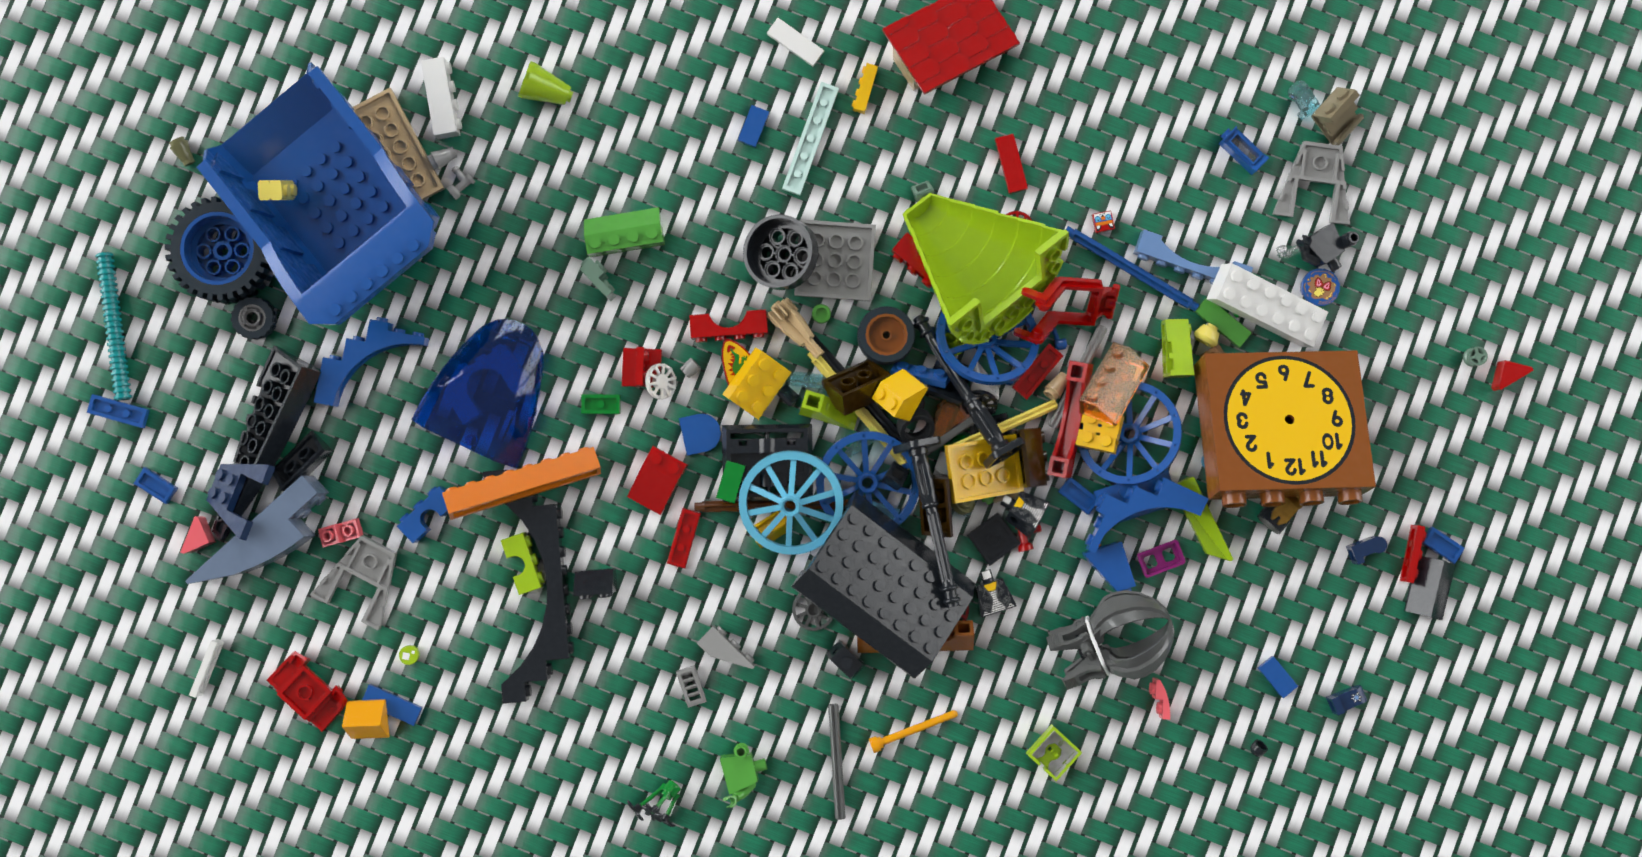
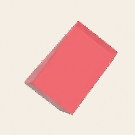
[180,516,216,554]

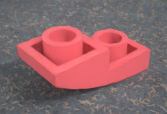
[318,518,363,548]
[1149,678,1170,720]

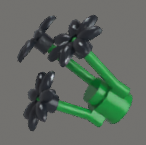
[627,780,681,827]

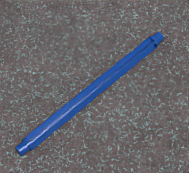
[1066,226,1199,312]

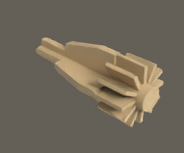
[767,298,824,359]

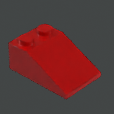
[627,446,688,515]

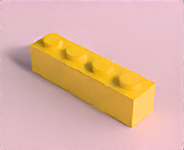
[852,63,878,114]

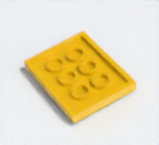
[944,434,1024,504]

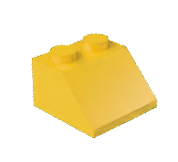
[872,369,928,421]

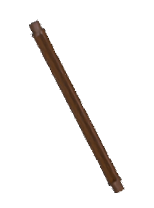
[694,499,848,512]

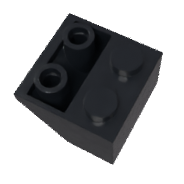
[573,568,617,600]

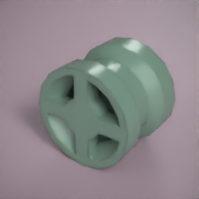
[1463,347,1488,367]

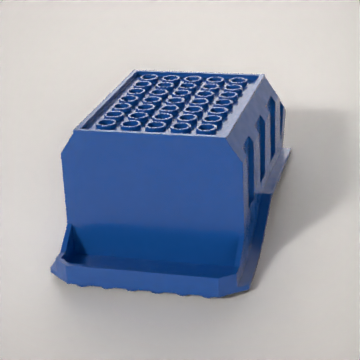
[197,62,440,325]

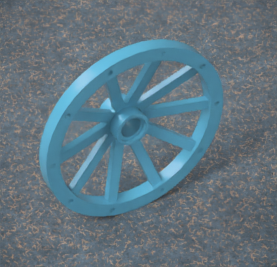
[739,451,844,555]

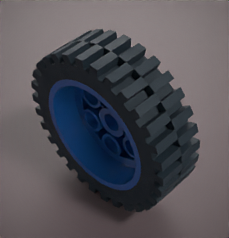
[165,196,273,304]

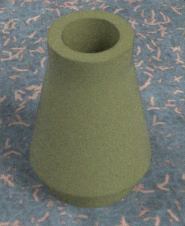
[169,136,195,167]

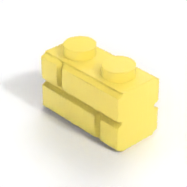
[258,180,297,200]

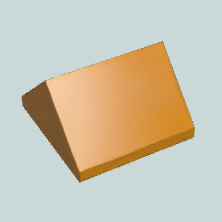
[342,699,390,739]

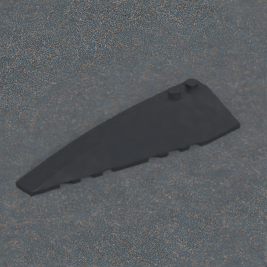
[212,345,321,540]

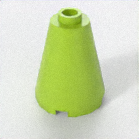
[518,61,573,105]

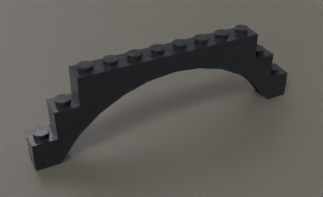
[483,470,574,704]

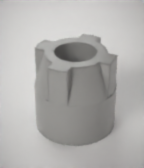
[680,358,701,378]

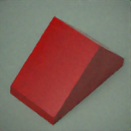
[1491,360,1534,391]

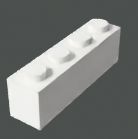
[421,57,462,139]

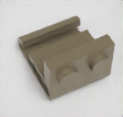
[1311,87,1364,145]

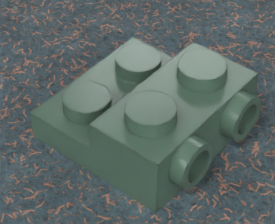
[580,257,616,301]

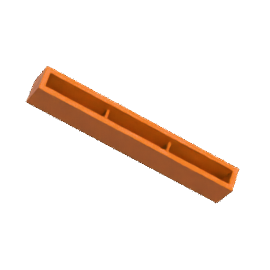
[442,447,601,520]

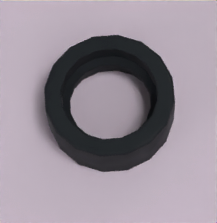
[896,408,935,443]

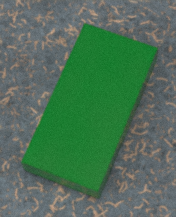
[716,461,746,503]

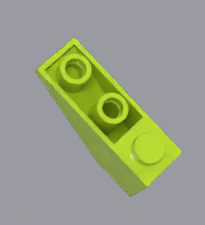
[799,390,858,431]

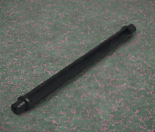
[811,330,903,442]

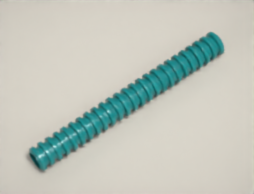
[95,252,132,401]

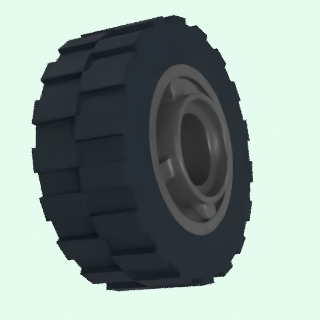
[231,297,278,340]

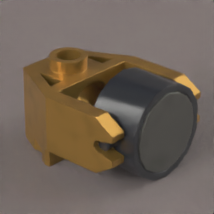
[1257,497,1303,534]

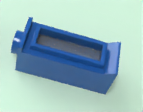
[1219,126,1269,175]

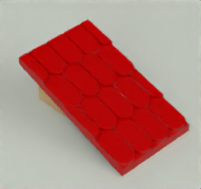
[882,0,1020,95]

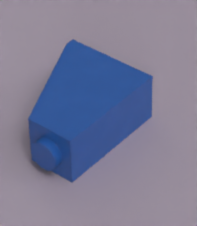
[1082,541,1136,592]

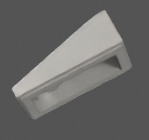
[676,665,707,708]

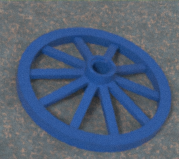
[936,312,1039,385]
[1078,381,1182,485]
[816,431,919,525]

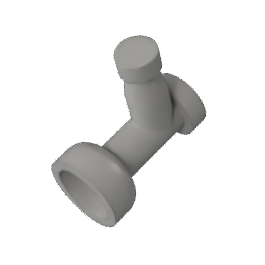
[446,166,475,200]

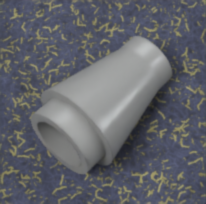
[427,147,457,170]

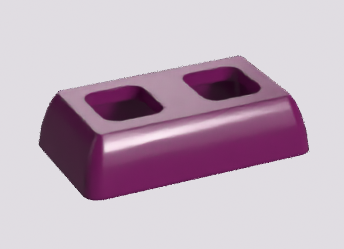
[1137,540,1186,578]

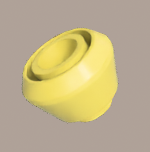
[1194,323,1220,347]

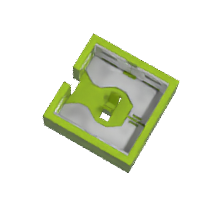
[1026,724,1082,781]

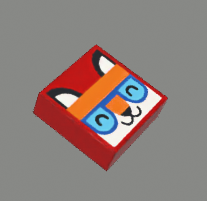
[1091,210,1115,234]

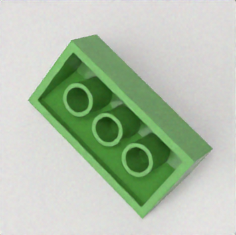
[584,207,665,258]

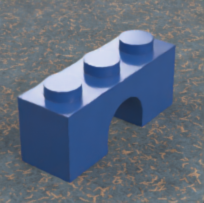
[397,486,448,543]

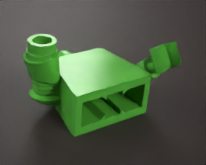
[720,743,768,808]

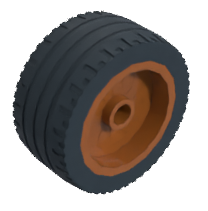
[857,306,915,365]

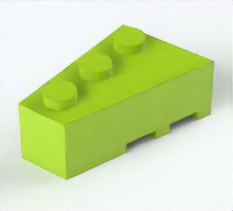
[1161,319,1194,378]

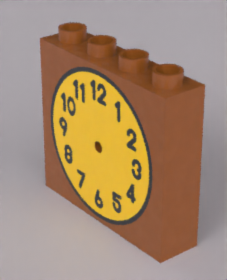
[1194,350,1376,508]

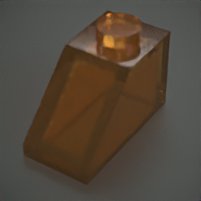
[932,399,965,437]

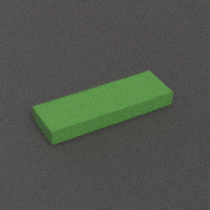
[1195,297,1252,348]

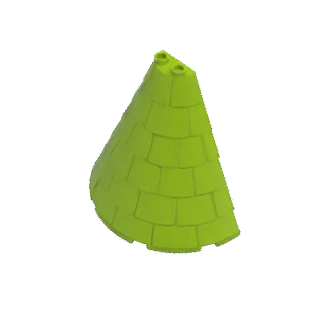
[903,193,1069,345]

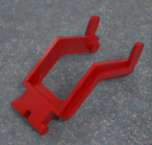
[1013,277,1120,344]

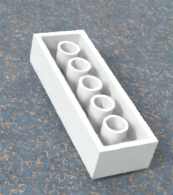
[1207,263,1328,347]

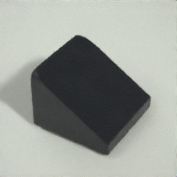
[777,384,800,407]
[882,461,910,491]

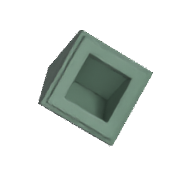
[911,180,934,203]

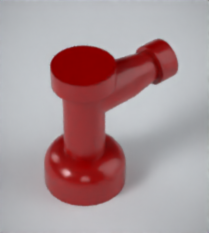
[1015,524,1042,552]

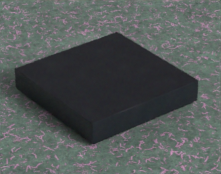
[967,512,1021,566]

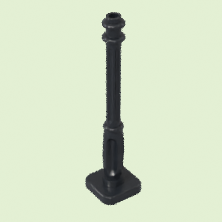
[913,314,1026,469]
[892,436,961,608]

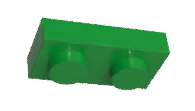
[581,394,621,414]

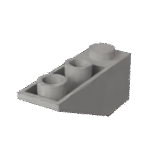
[697,625,755,669]

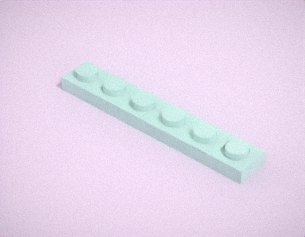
[782,82,839,196]

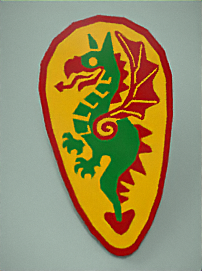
[721,339,750,386]

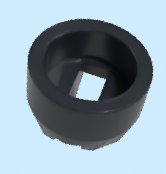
[1250,739,1268,757]

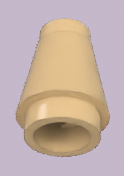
[1043,372,1067,401]

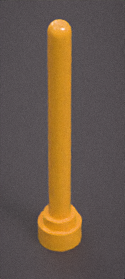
[869,710,958,753]

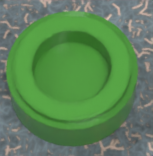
[812,304,831,324]

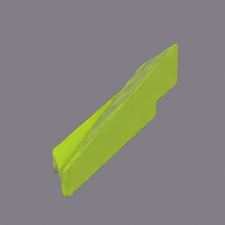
[1177,477,1233,561]

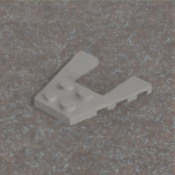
[1272,141,1350,225]
[310,535,397,630]

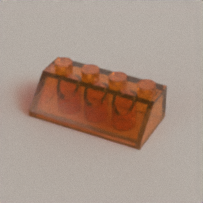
[1079,342,1149,426]

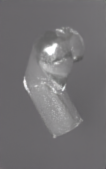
[1276,245,1300,259]

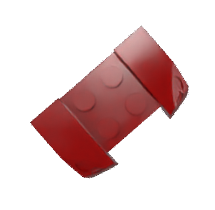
[266,651,348,732]

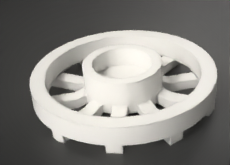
[645,363,677,399]

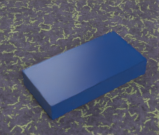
[738,105,769,148]
[133,467,178,504]
[1057,478,1096,515]
[1422,527,1465,564]
[1257,656,1298,699]

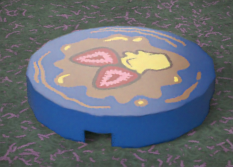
[1300,268,1340,307]

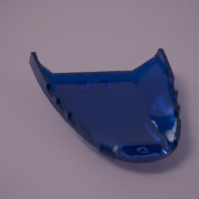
[411,319,544,468]

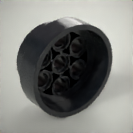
[743,214,818,290]

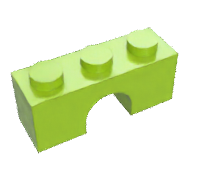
[501,532,545,595]

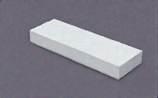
[767,18,824,67]
[189,639,224,698]

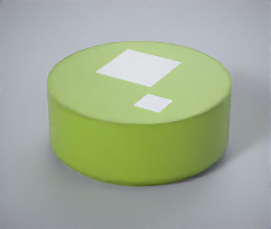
[399,645,420,665]

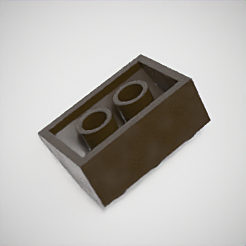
[821,359,891,416]
[1015,428,1050,488]
[918,474,953,538]

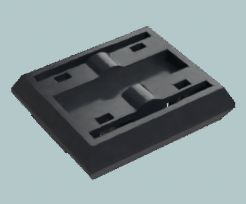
[722,424,813,502]

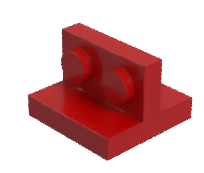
[622,347,662,388]

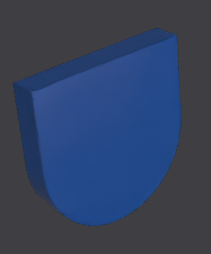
[679,414,721,456]

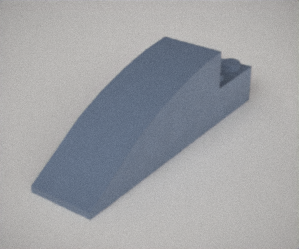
[185,475,329,584]

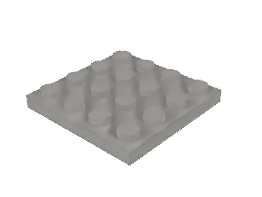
[794,219,876,301]

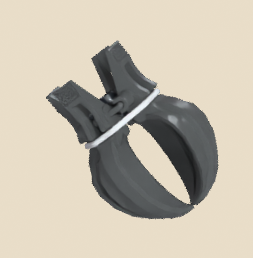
[1046,590,1174,690]

